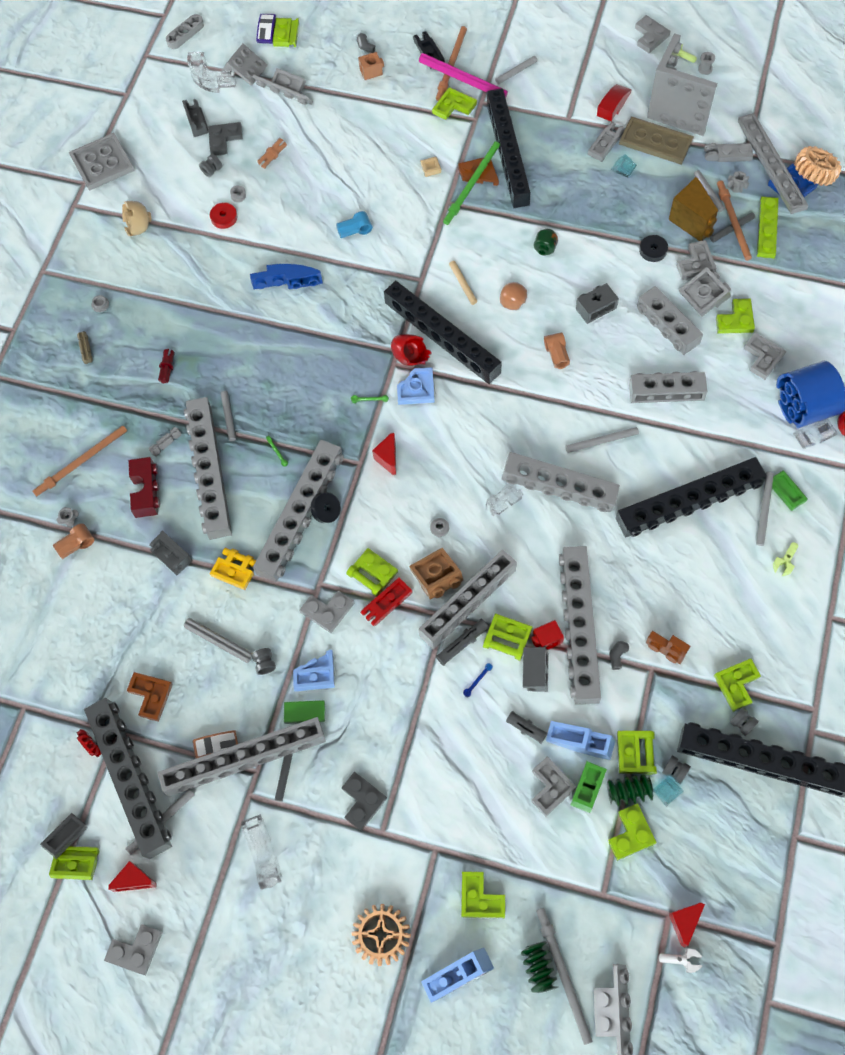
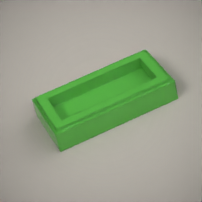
[772,470,808,511]
[284,700,325,724]

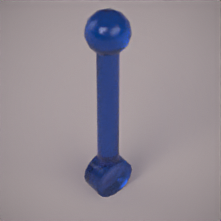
[463,663,493,697]

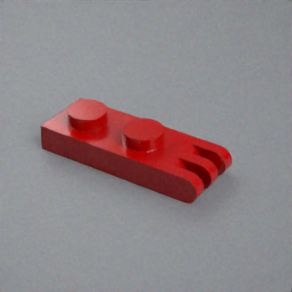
[360,577,413,626]

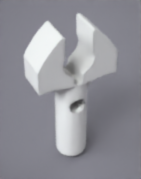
[659,948,702,973]

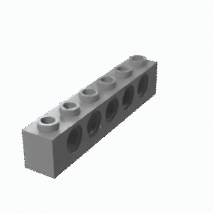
[501,452,620,512]
[419,549,517,650]

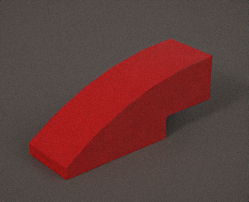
[597,84,632,122]

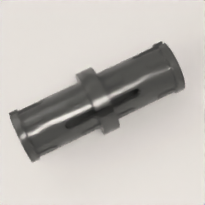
[506,711,548,744]

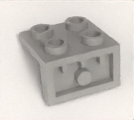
[220,43,268,86]

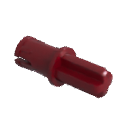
[158,349,175,384]

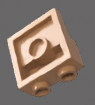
[409,548,464,600]

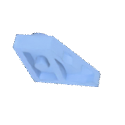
[293,650,335,692]

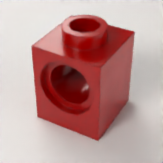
[531,620,564,650]

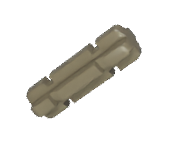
[77,331,93,364]

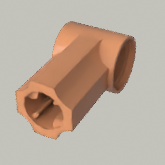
[544,332,570,369]
[53,524,94,559]

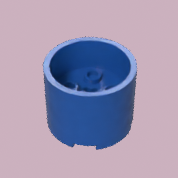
[776,361,845,428]

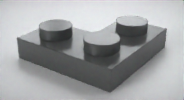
[208,122,243,155]
[342,771,387,831]

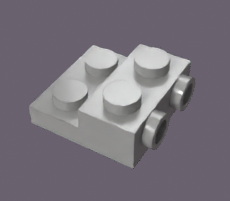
[679,267,731,317]

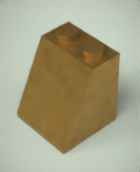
[669,177,718,241]

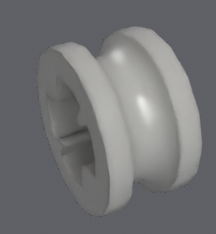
[230,185,246,202]

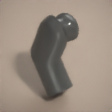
[357,33,375,53]
[609,641,629,670]

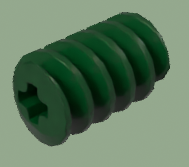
[607,774,653,806]
[521,941,559,993]

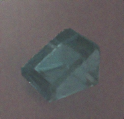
[611,154,637,178]
[653,777,684,807]

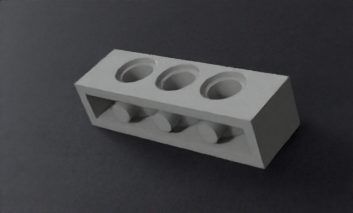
[637,286,703,355]
[629,371,708,403]

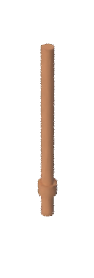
[436,26,467,101]
[717,180,752,261]
[32,426,127,497]

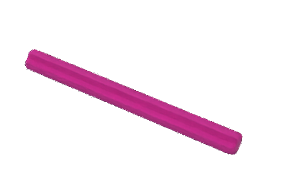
[419,53,508,98]

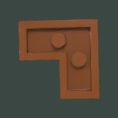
[646,631,691,664]
[127,672,173,722]

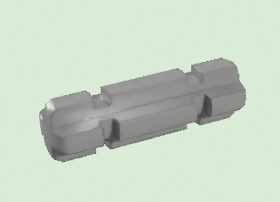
[149,427,181,456]

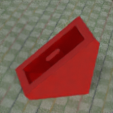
[372,433,396,475]
[108,861,157,892]
[669,903,705,948]

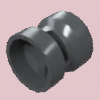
[199,154,222,178]
[252,648,276,675]
[730,707,759,736]
[662,755,691,784]

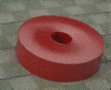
[210,203,238,229]

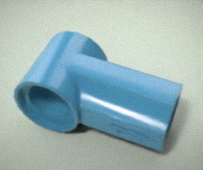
[336,211,373,238]

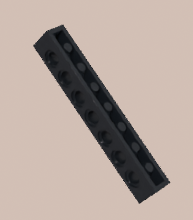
[487,88,531,208]
[384,280,502,384]
[615,457,767,538]
[677,722,845,798]

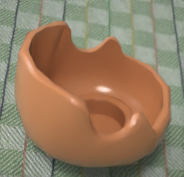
[500,282,527,310]

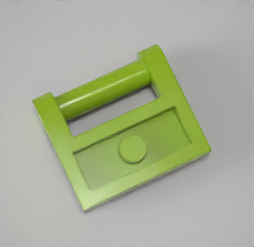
[346,548,398,597]
[483,613,532,661]
[617,731,657,775]

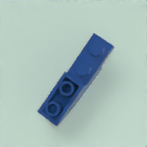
[250,264,323,290]

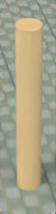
[449,261,477,305]

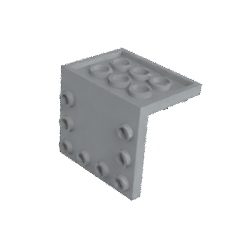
[647,33,718,136]

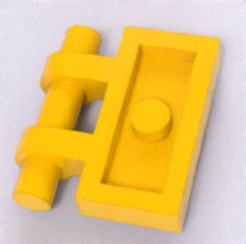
[210,547,256,590]

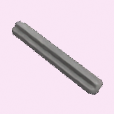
[184,618,252,663]

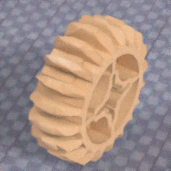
[794,146,842,186]
[352,904,411,966]

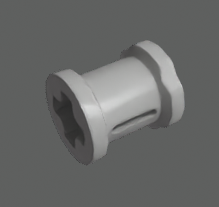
[698,52,715,75]

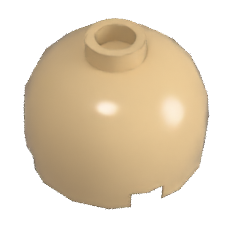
[122,201,152,236]

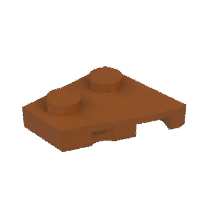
[458,158,499,186]

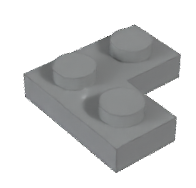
[635,15,671,53]
[676,240,717,279]
[744,333,786,380]
[299,590,355,633]
[531,756,577,817]
[104,925,163,976]

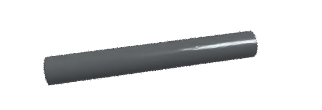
[710,212,755,243]
[275,754,293,802]

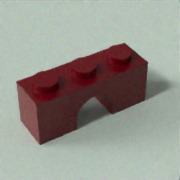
[128,457,160,518]

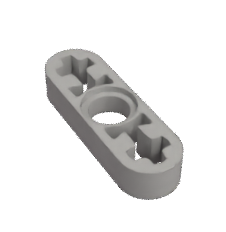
[166,14,204,49]

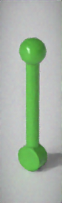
[351,395,389,403]
[266,435,288,467]

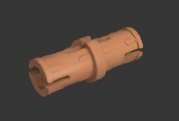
[257,138,287,169]

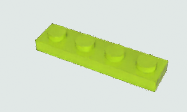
[757,196,779,259]

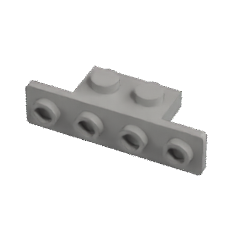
[252,68,313,105]
[594,964,633,1055]

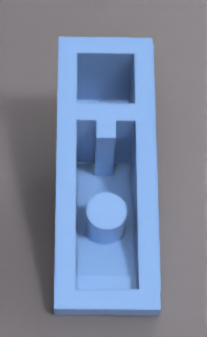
[421,948,494,1003]

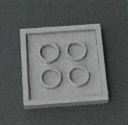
[69,133,135,191]

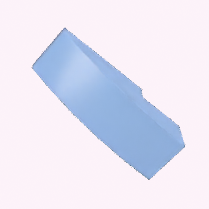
[546,721,615,760]

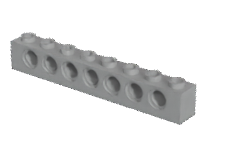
[184,397,232,540]
[253,440,344,583]
[559,546,601,705]
[158,717,326,797]

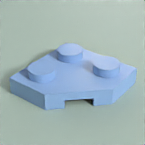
[397,367,435,405]

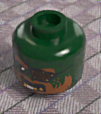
[533,229,558,256]

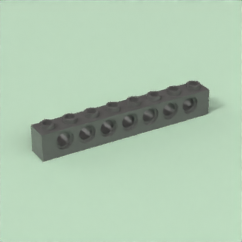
[84,698,172,859]

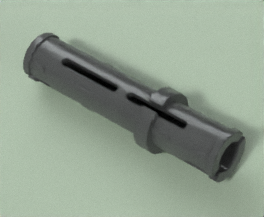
[436,619,489,666]

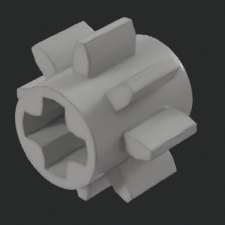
[727,171,749,193]

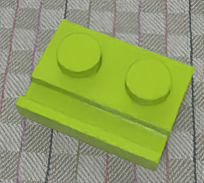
[273,18,299,47]
[49,846,100,880]

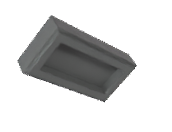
[40,813,88,859]

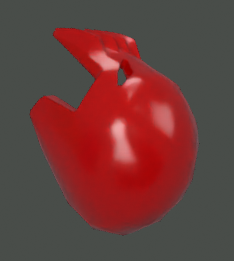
[391,334,432,366]

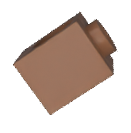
[358,52,384,80]

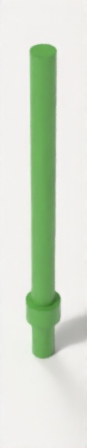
[443,141,500,225]

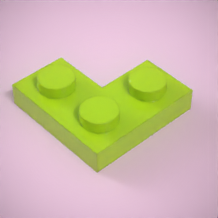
[432,87,477,120]
[716,298,755,334]
[714,658,761,712]
[608,803,657,861]
[461,872,505,918]

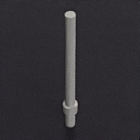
[536,908,593,1045]

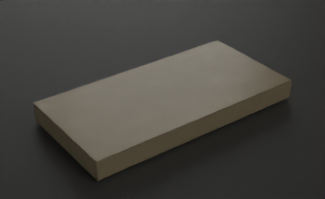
[619,116,694,165]

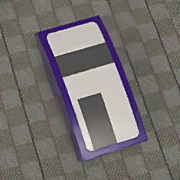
[256,14,276,44]

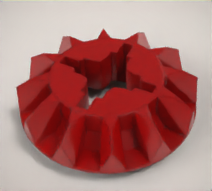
[76,729,101,757]

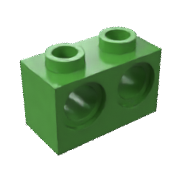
[570,761,607,813]

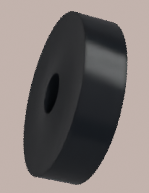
[639,235,668,262]
[310,492,341,523]

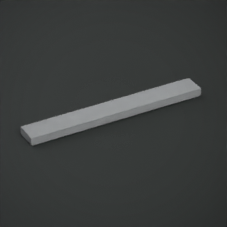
[738,113,808,214]

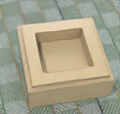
[421,157,441,177]

